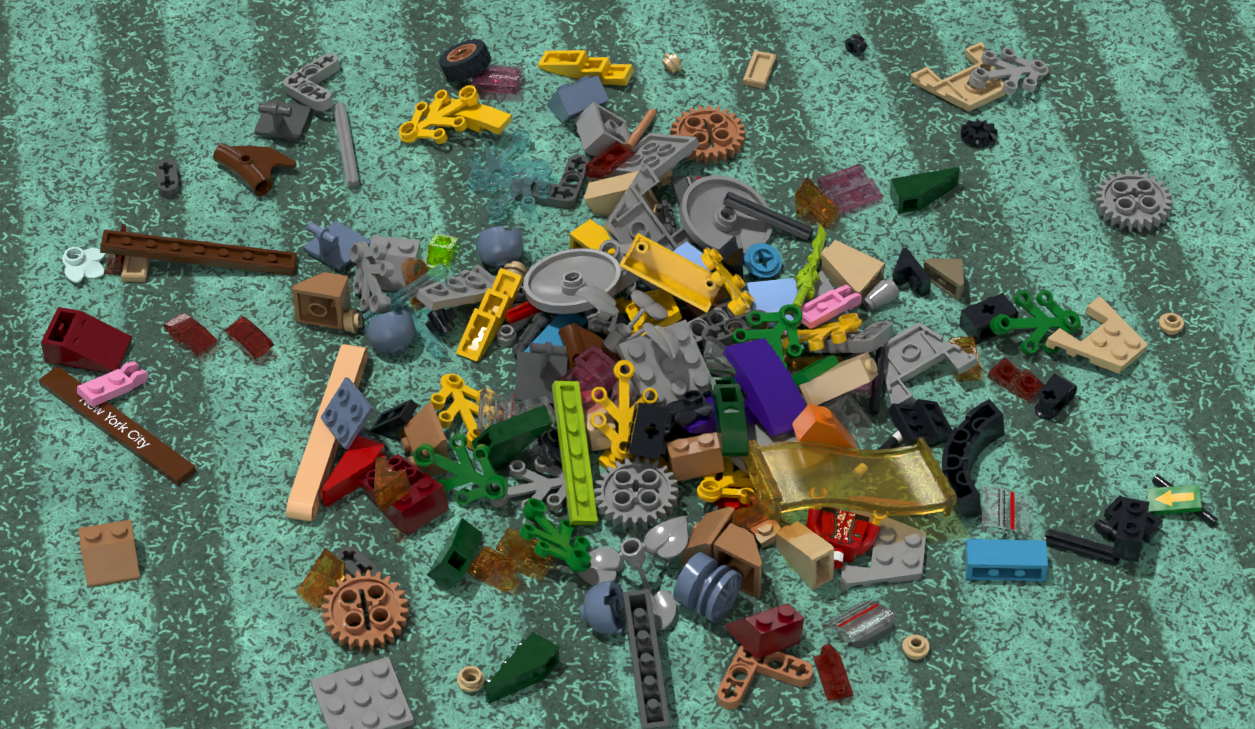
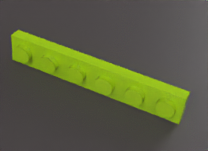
[552,381,598,525]

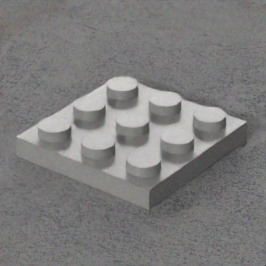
[603,133,700,179]
[616,320,711,408]
[311,657,414,729]

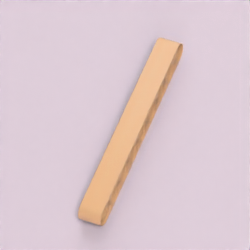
[286,344,368,522]

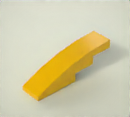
[538,50,634,86]
[427,98,512,135]
[456,268,524,362]

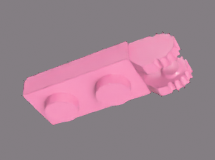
[800,284,862,329]
[77,361,148,407]

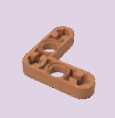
[717,645,813,710]

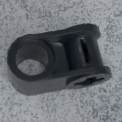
[1035,374,1078,420]

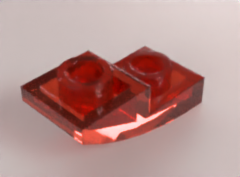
[163,313,218,357]
[224,316,274,360]
[987,357,1045,401]

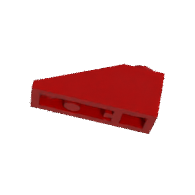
[321,435,387,506]

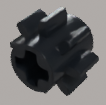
[425,308,457,335]

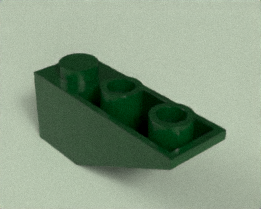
[889,167,960,214]
[472,405,553,471]
[427,518,483,591]
[484,632,560,704]

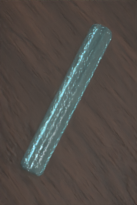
[363,263,449,325]
[386,292,447,359]

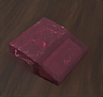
[471,64,523,94]
[817,164,883,214]
[557,345,623,411]

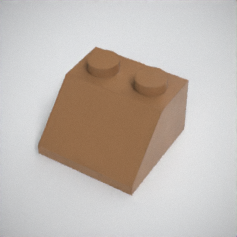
[292,272,351,330]
[401,403,449,477]
[665,432,725,482]
[681,507,735,566]
[78,519,140,588]
[713,523,762,599]

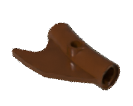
[213,143,296,196]
[558,323,625,394]

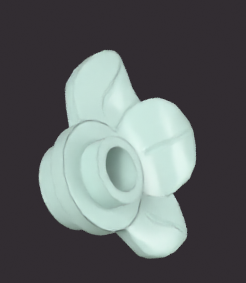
[62,247,106,283]

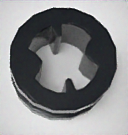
[845,34,867,57]

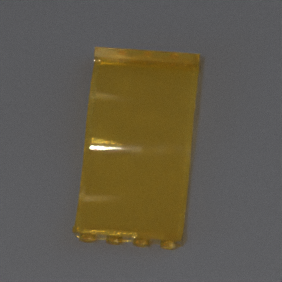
[743,437,956,520]

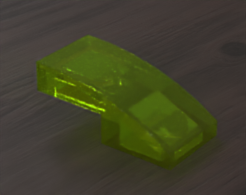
[420,233,459,278]

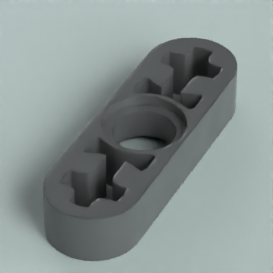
[702,310,769,351]

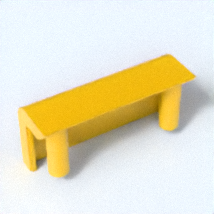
[619,233,720,313]

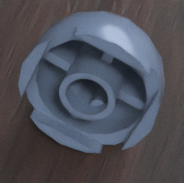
[475,226,524,270]
[365,310,416,356]
[580,580,626,634]

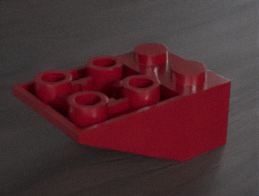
[41,307,132,373]
[357,454,449,536]

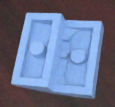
[746,278,803,327]

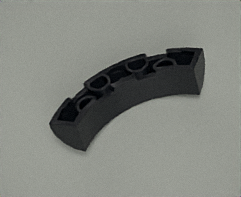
[942,399,1005,517]

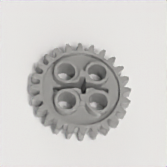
[1094,170,1173,232]
[594,457,679,531]

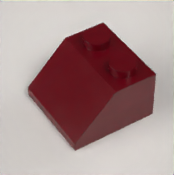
[725,603,805,659]

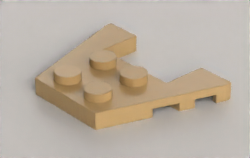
[910,42,1006,112]
[1046,296,1148,374]

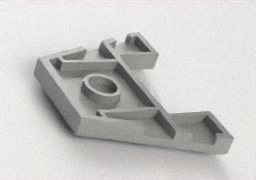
[604,164,695,251]
[882,322,978,405]
[840,504,927,590]

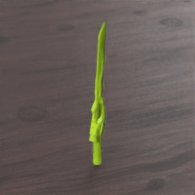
[792,223,827,309]

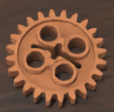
[670,105,746,165]
[321,570,409,652]

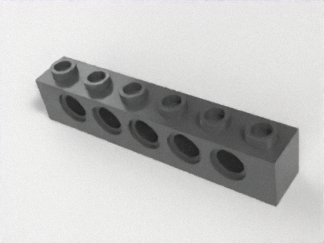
[623,589,670,729]

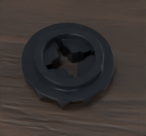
[960,118,998,148]

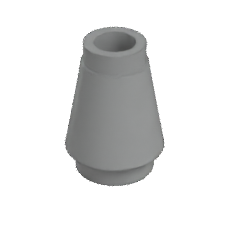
[862,279,899,311]

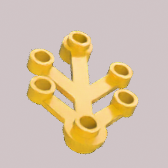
[399,85,479,144]
[701,247,755,316]
[780,313,862,353]
[590,360,658,460]
[429,374,501,450]
[697,457,772,504]

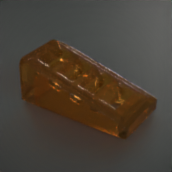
[949,336,981,382]

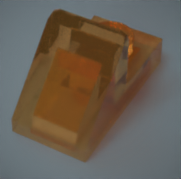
[795,177,841,228]
[374,456,411,511]
[734,489,784,530]
[296,548,346,608]

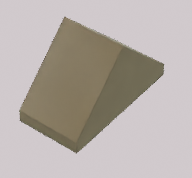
[924,258,964,302]

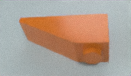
[792,403,861,461]

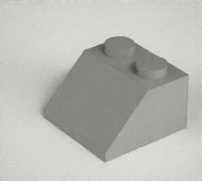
[575,102,631,159]
[369,235,422,294]

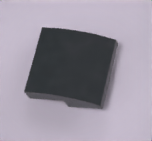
[888,399,952,447]

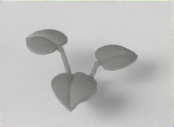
[575,286,680,361]
[577,516,688,631]

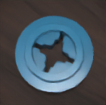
[743,243,782,280]

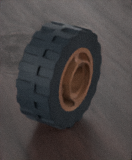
[439,39,492,82]

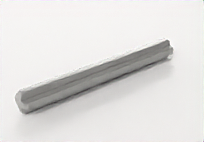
[333,103,359,188]

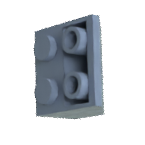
[546,75,609,122]

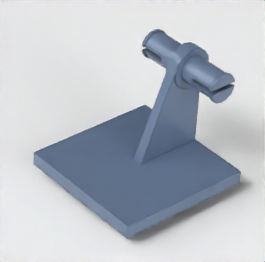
[304,220,371,272]
[320,377,374,449]

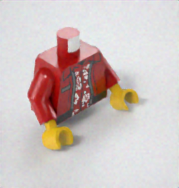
[806,489,888,569]

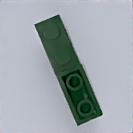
[709,377,749,457]

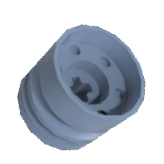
[673,552,742,623]

